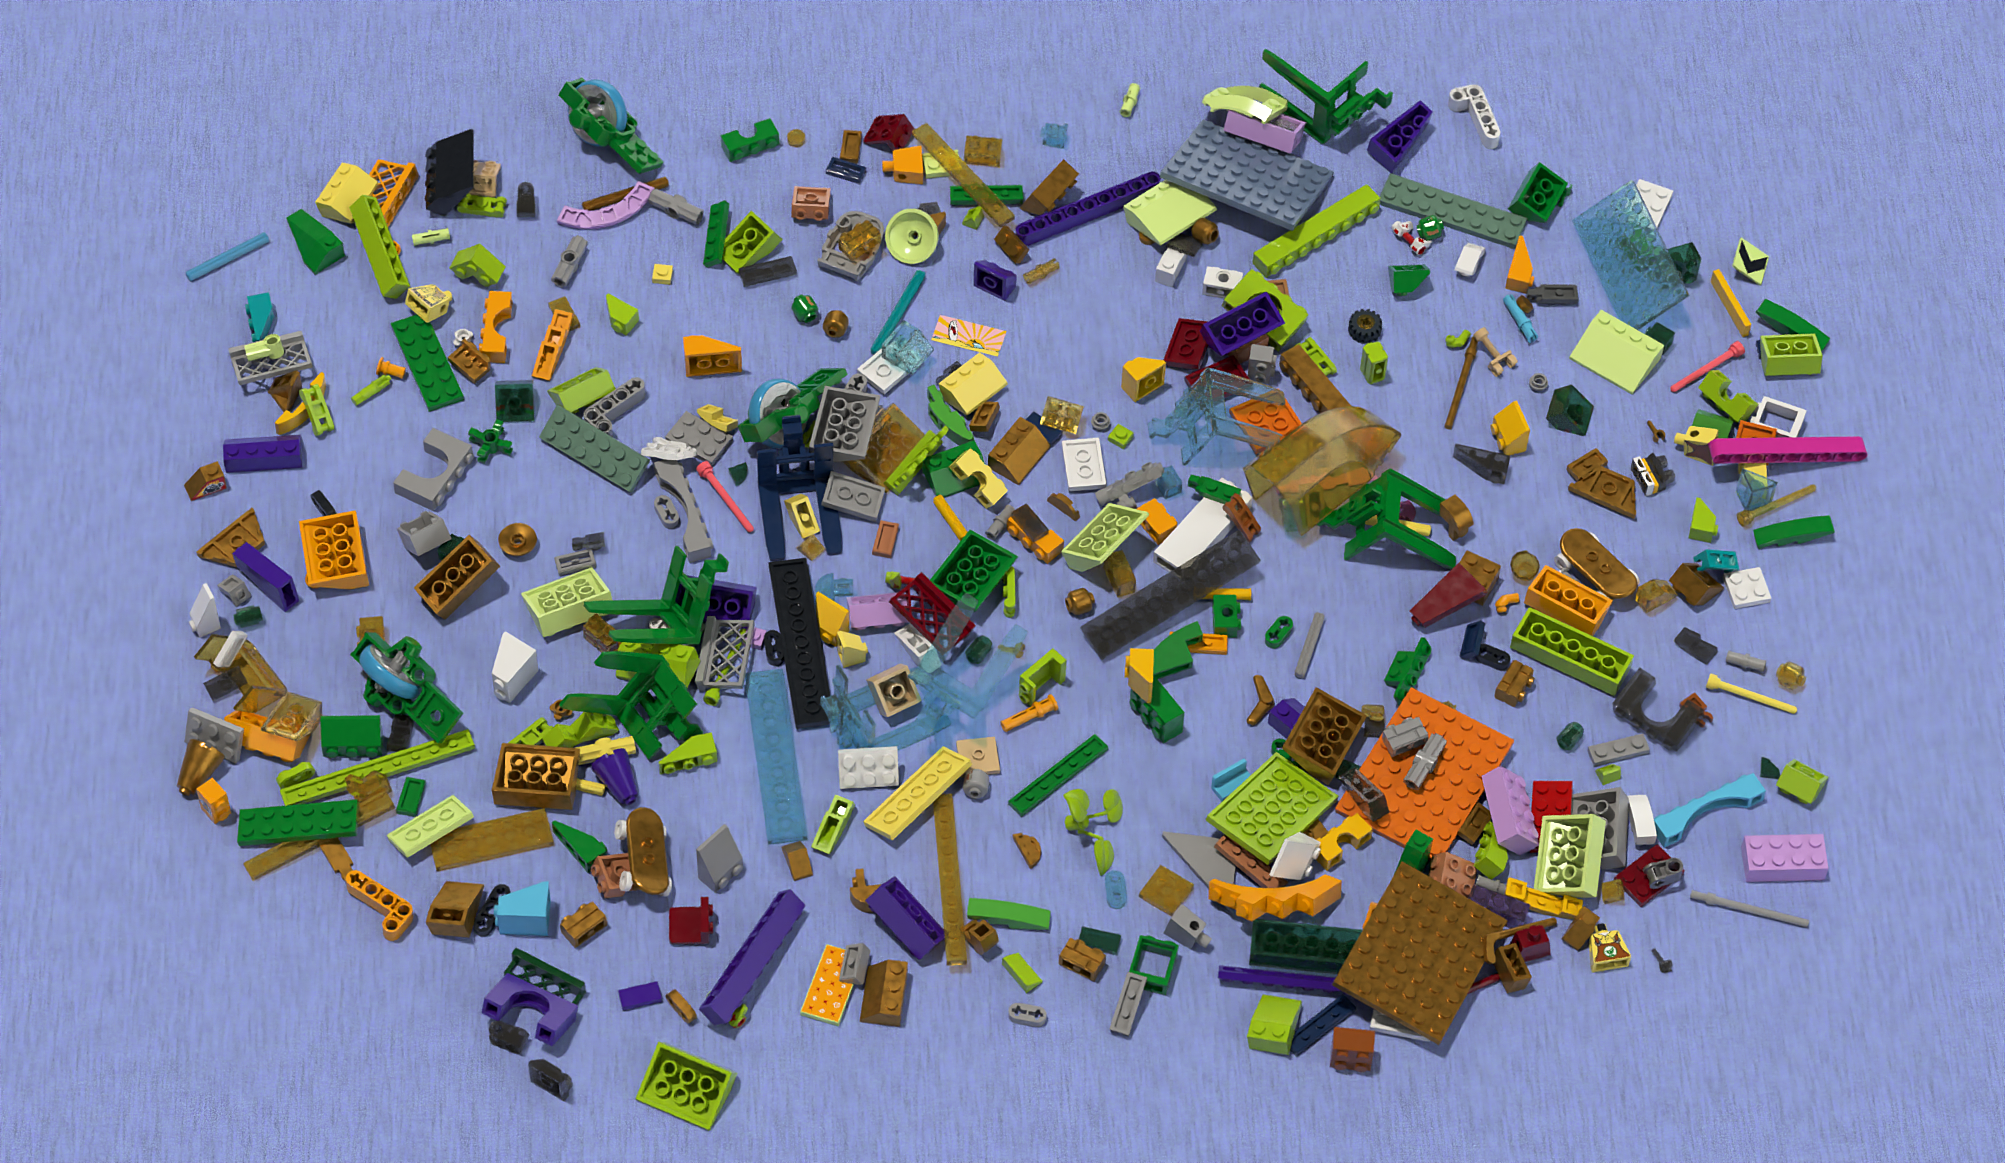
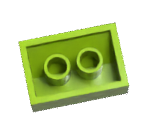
[1760,334,1823,376]
[547,367,615,414]

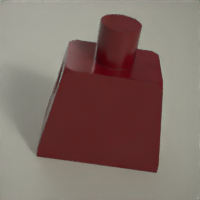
[1509,925,1551,962]

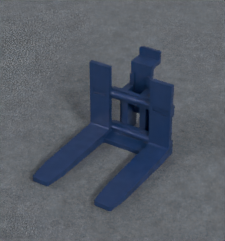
[757,415,842,561]

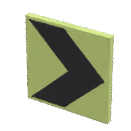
[1732,237,1769,286]

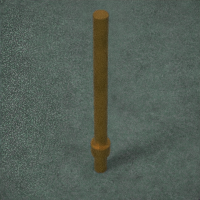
[1444,337,1478,429]

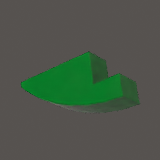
[1153,621,1203,679]

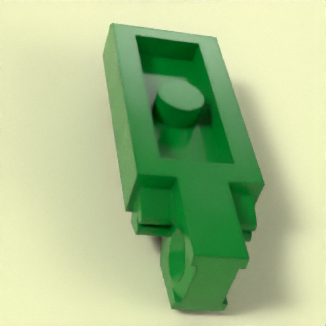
[1188,474,1241,504]

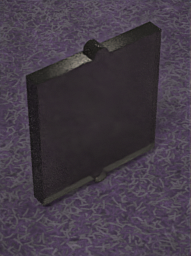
[1166,233,1203,257]

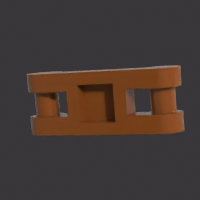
[1222,493,1261,543]

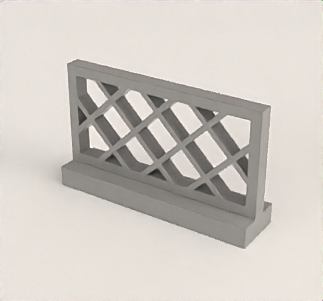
[228,330,312,385]
[695,616,755,692]

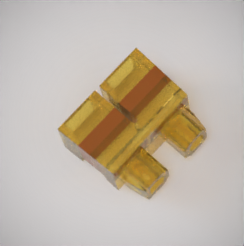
[583,613,621,653]

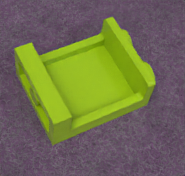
[1019,648,1067,706]

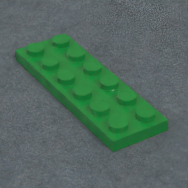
[390,314,464,412]
[237,799,359,846]

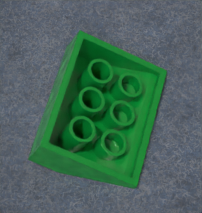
[930,530,1018,612]

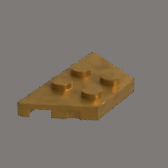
[1568,466,1636,519]
[196,508,265,567]

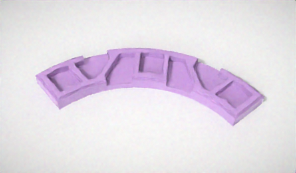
[557,181,655,229]

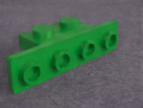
[1384,637,1432,706]

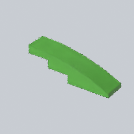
[967,898,1051,930]

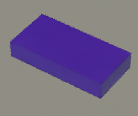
[618,981,662,1011]

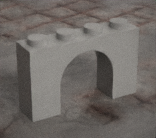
[393,428,474,511]

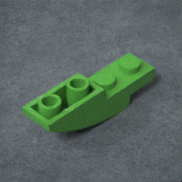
[927,385,974,445]

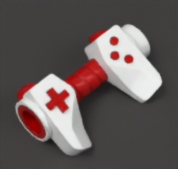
[1391,221,1432,255]

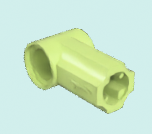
[244,334,284,361]

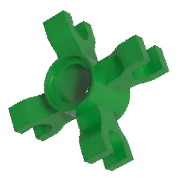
[468,419,513,464]

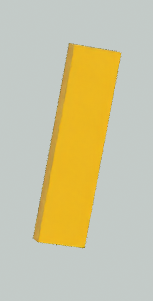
[1710,269,1752,337]

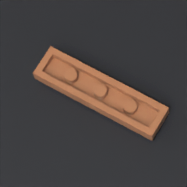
[1214,834,1288,888]

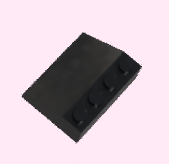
[425,129,474,216]

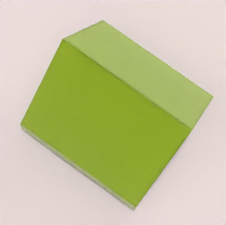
[962,206,984,230]
[1595,764,1621,785]

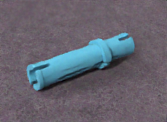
[1503,294,1538,342]

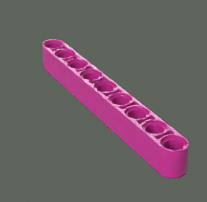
[1708,436,1868,464]

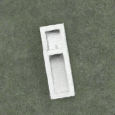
[1627,795,1657,845]

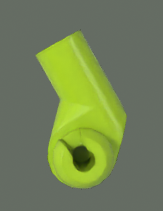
[1445,330,1471,348]

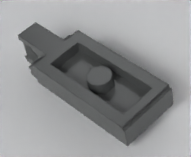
[1526,284,1579,304]

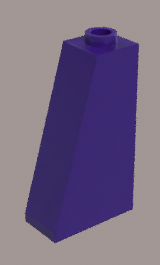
[232,542,299,612]

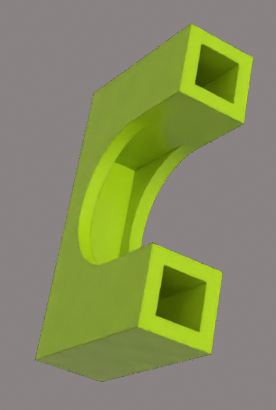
[1222,269,1309,352]

